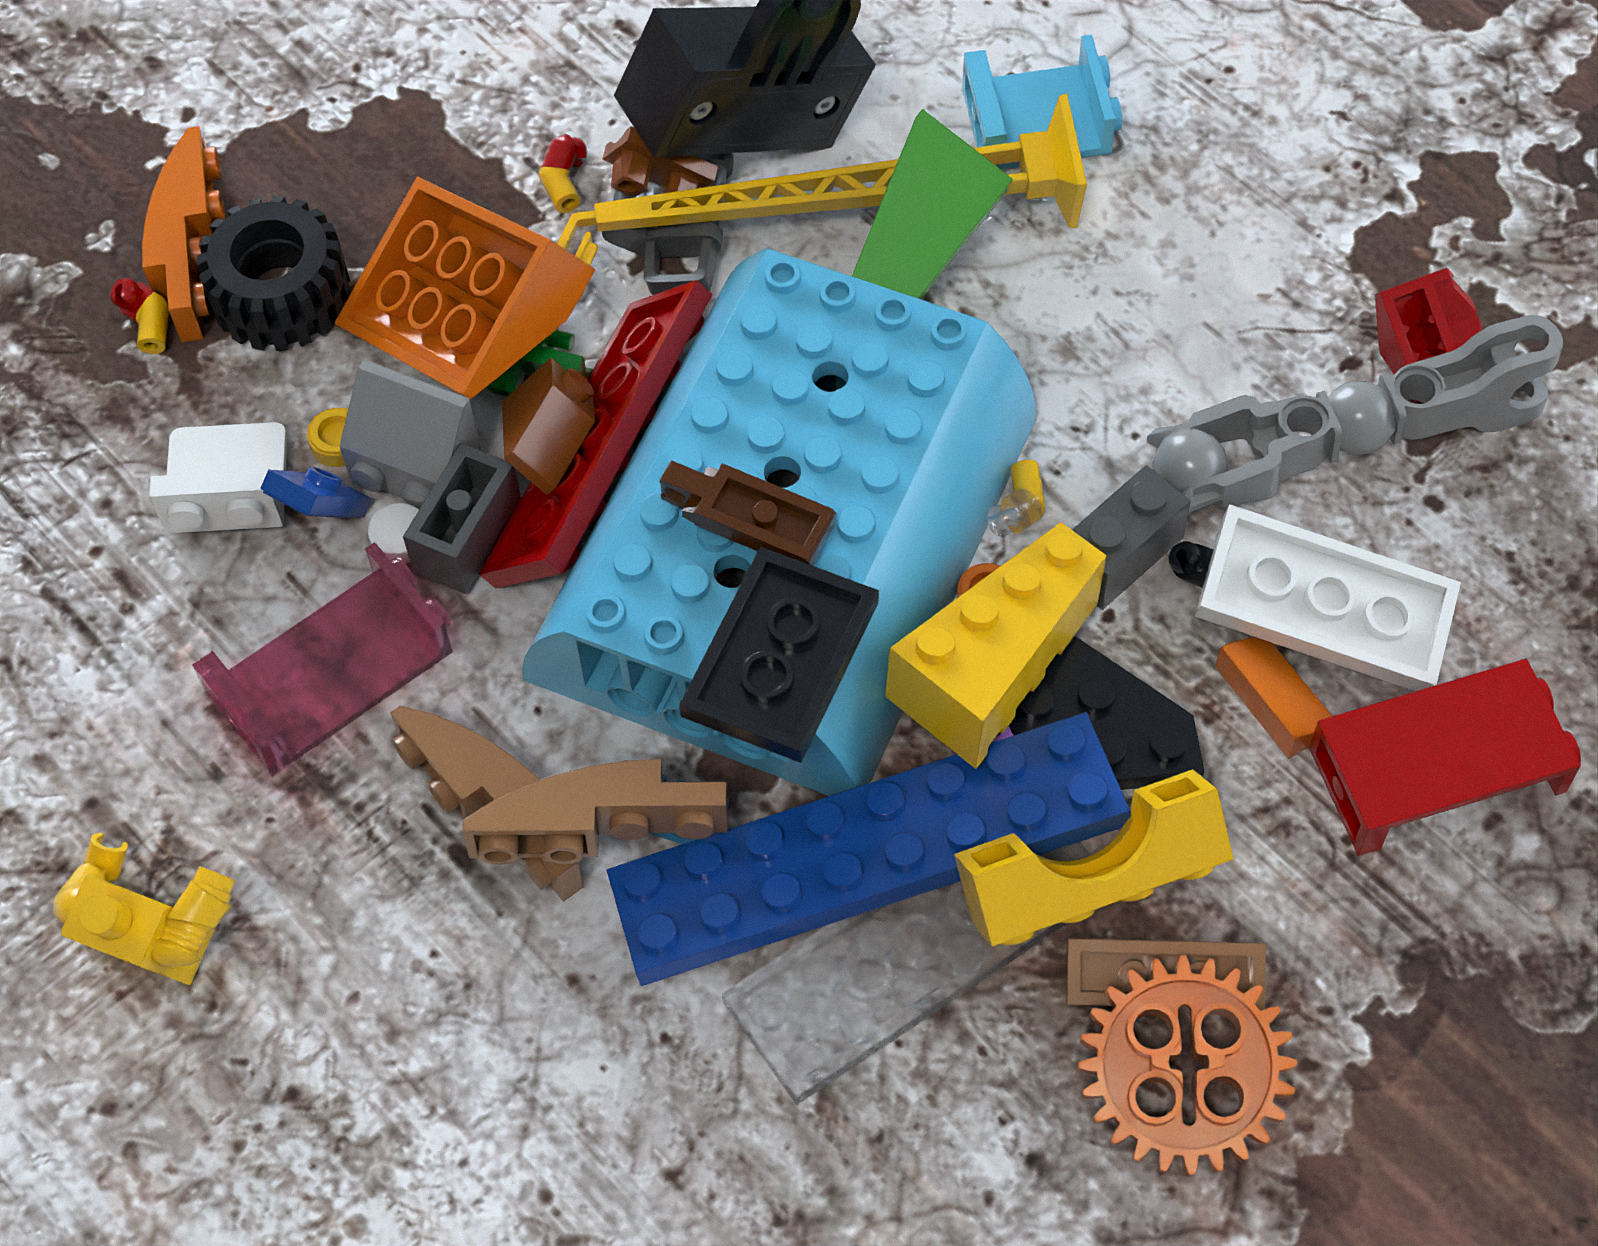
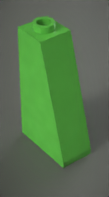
[852,109,1013,300]

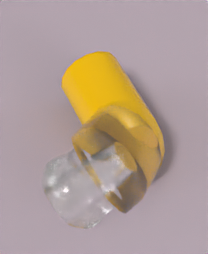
[987,459,1045,537]

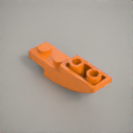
[142,126,225,343]

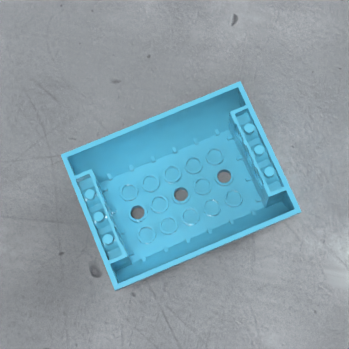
[522,248,1036,796]

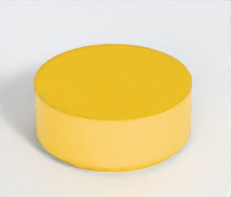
[307,408,348,467]

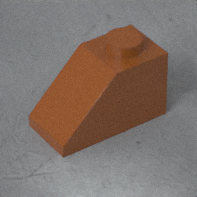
[502,358,595,495]

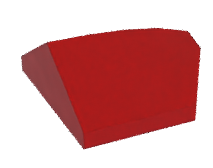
[1375,267,1483,403]

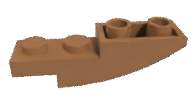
[390,705,584,902]
[463,759,727,865]

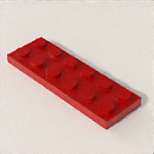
[479,280,713,589]

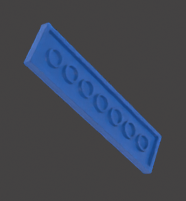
[606,712,1131,986]

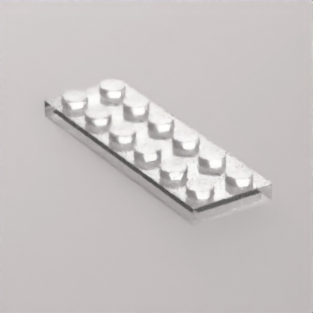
[722,842,1091,1105]

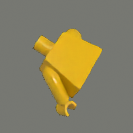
[53,832,236,986]

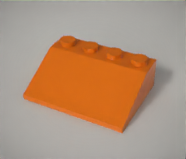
[334,176,596,400]

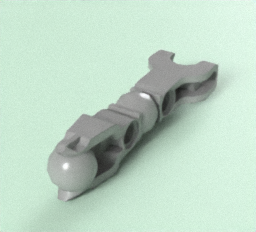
[1147,315,1563,513]

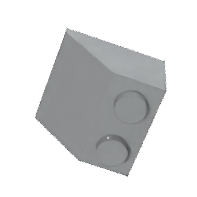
[339,359,481,509]

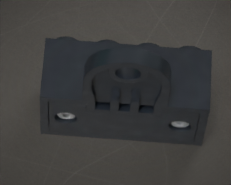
[613,0,876,158]

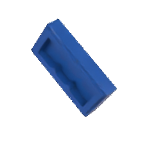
[260,466,372,518]

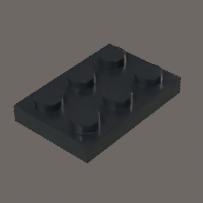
[679,547,879,763]

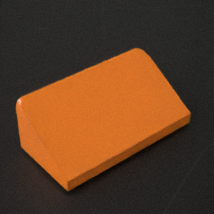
[1215,637,1332,759]

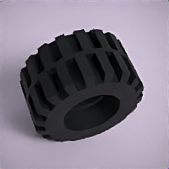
[197,196,351,351]

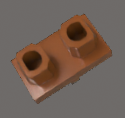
[602,126,718,196]

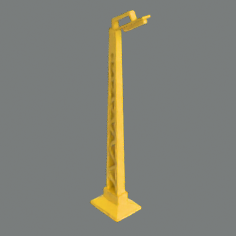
[557,93,1087,265]

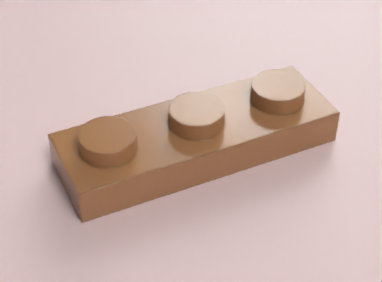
[1066,937,1266,1010]

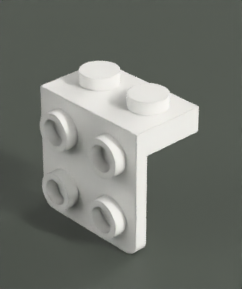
[149,422,287,533]

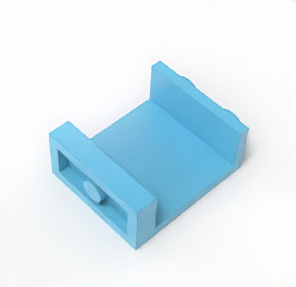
[962,35,1122,170]

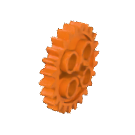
[1077,955,1297,1176]

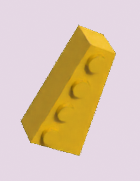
[885,522,1107,769]

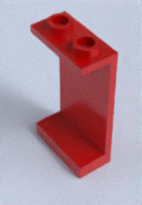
[1309,658,1581,856]

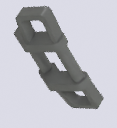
[602,153,734,295]

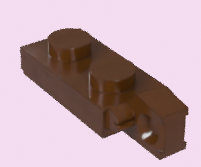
[659,460,837,566]

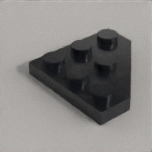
[1009,636,1204,790]

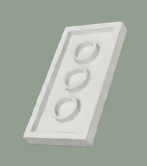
[1195,504,1461,691]

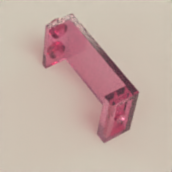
[192,542,453,777]

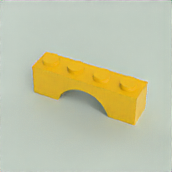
[954,769,1234,947]

